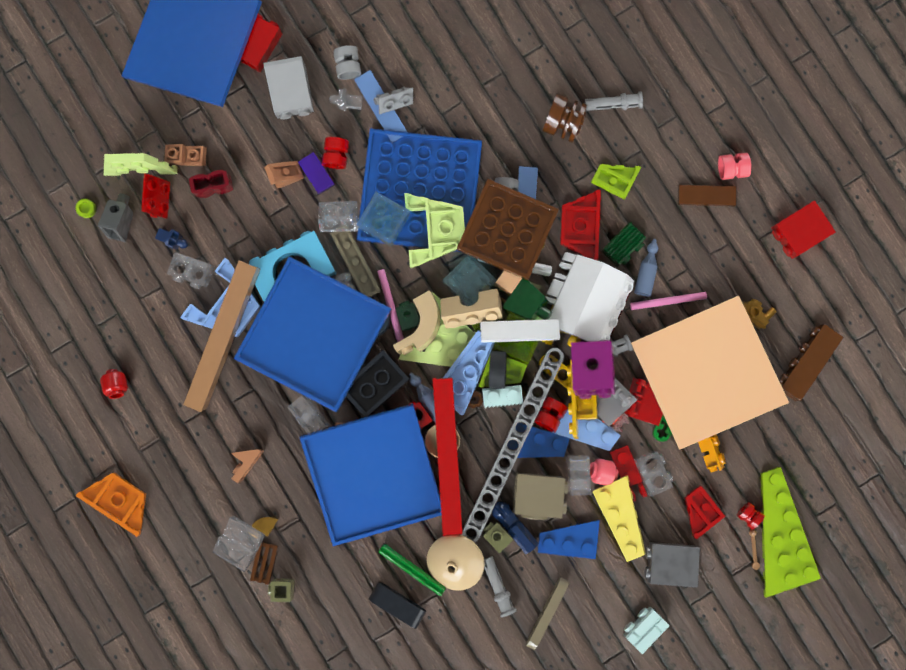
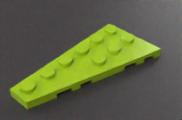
[760,467,821,598]

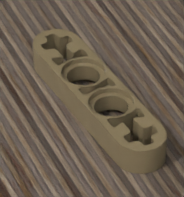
[525,577,569,650]

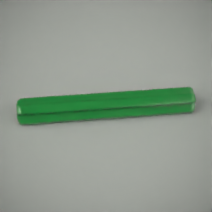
[379,544,446,596]

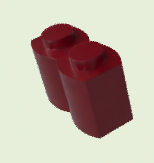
[189,170,233,198]

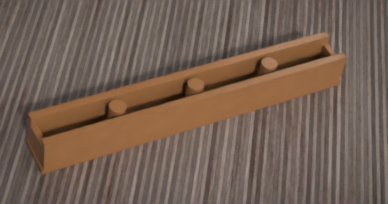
[183,260,261,412]

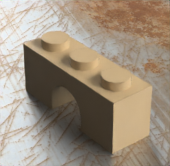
[440,289,503,329]

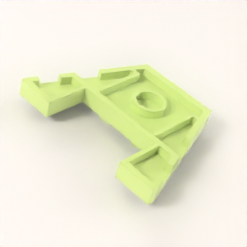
[104,153,178,176]
[404,193,465,268]
[399,292,475,367]

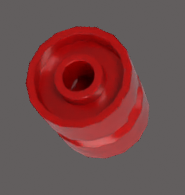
[322,137,349,169]
[534,397,568,433]

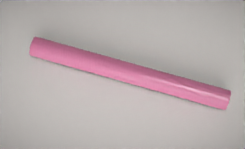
[377,269,404,343]
[630,292,707,310]

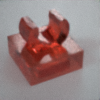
[602,413,629,433]

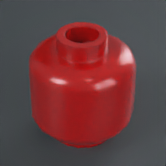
[100,369,128,399]

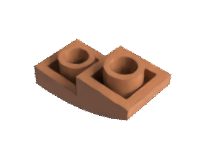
[164,144,207,166]

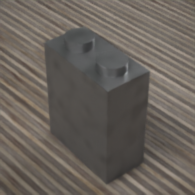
[644,542,700,587]

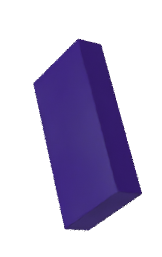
[298,152,335,194]

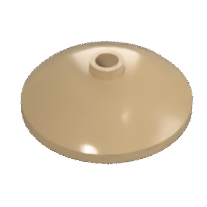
[427,534,485,590]

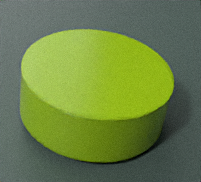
[75,198,96,218]

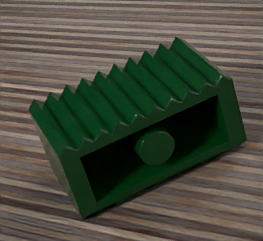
[601,222,646,267]

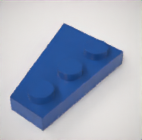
[504,423,570,458]
[537,520,600,559]

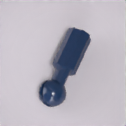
[492,501,539,554]

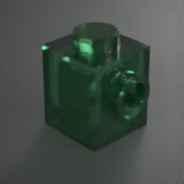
[395,301,420,332]

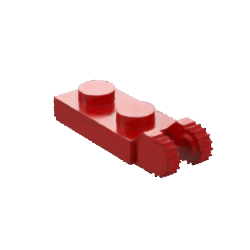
[609,445,647,502]

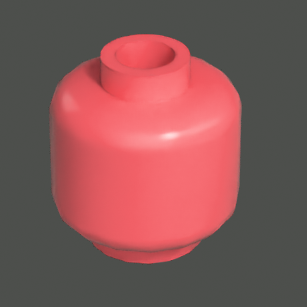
[588,459,618,485]

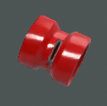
[737,502,765,530]

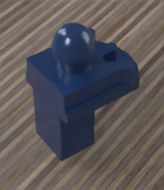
[155,228,188,250]

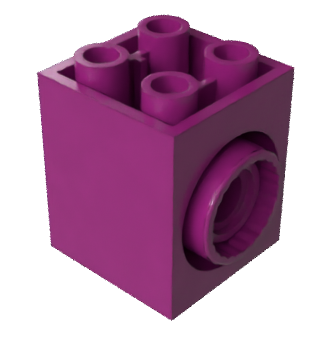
[571,341,615,399]

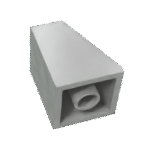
[263,56,314,120]

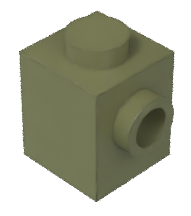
[483,521,513,553]
[268,578,294,602]

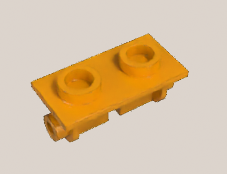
[698,434,726,472]

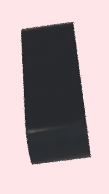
[368,582,427,629]

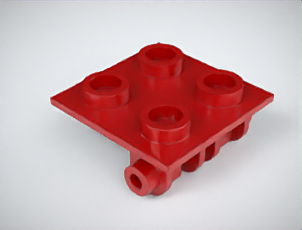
[141,173,170,219]
[623,378,663,426]

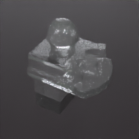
[329,88,363,111]

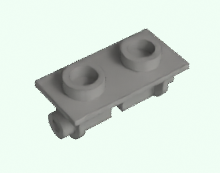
[374,87,413,114]

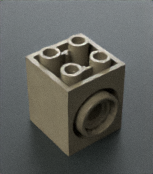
[512,472,568,520]

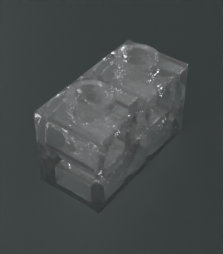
[318,201,359,232]
[167,252,215,289]
[634,451,674,497]
[567,455,591,496]

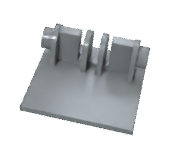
[597,378,637,426]

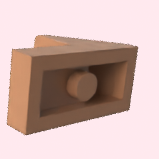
[264,161,304,188]
[231,449,264,483]

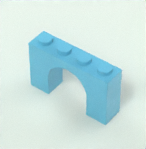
[249,231,337,301]

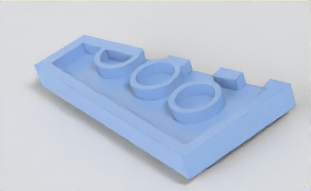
[443,330,495,415]

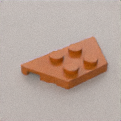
[76,473,146,537]

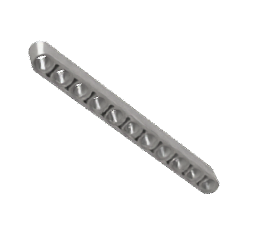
[462,348,564,543]

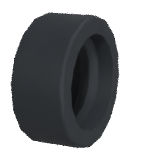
[489,351,507,389]

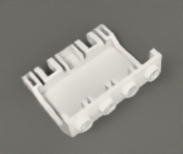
[536,252,634,342]

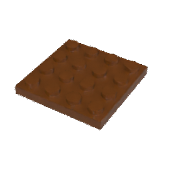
[457,179,559,280]

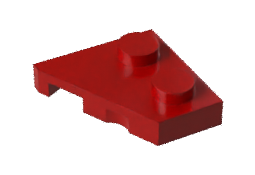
[684,485,725,540]

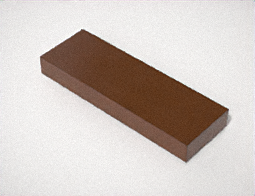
[678,185,736,206]

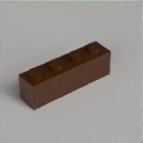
[778,324,844,401]

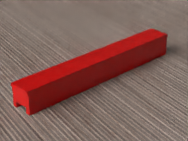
[433,378,463,536]

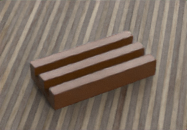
[250,542,278,585]

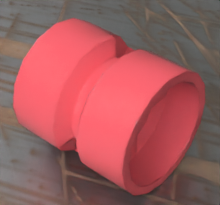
[718,152,751,180]

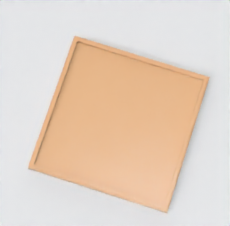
[631,296,789,450]

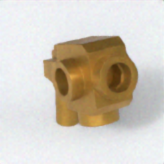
[742,299,777,329]

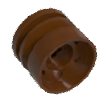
[542,93,587,143]

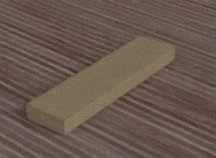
[330,225,381,298]

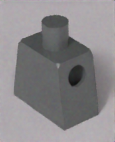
[98,193,133,242]

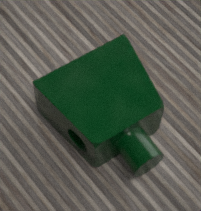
[503,278,552,320]

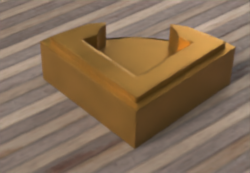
[251,517,279,537]

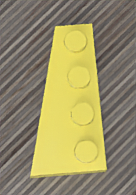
[592,475,646,562]

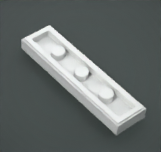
[480,319,560,343]

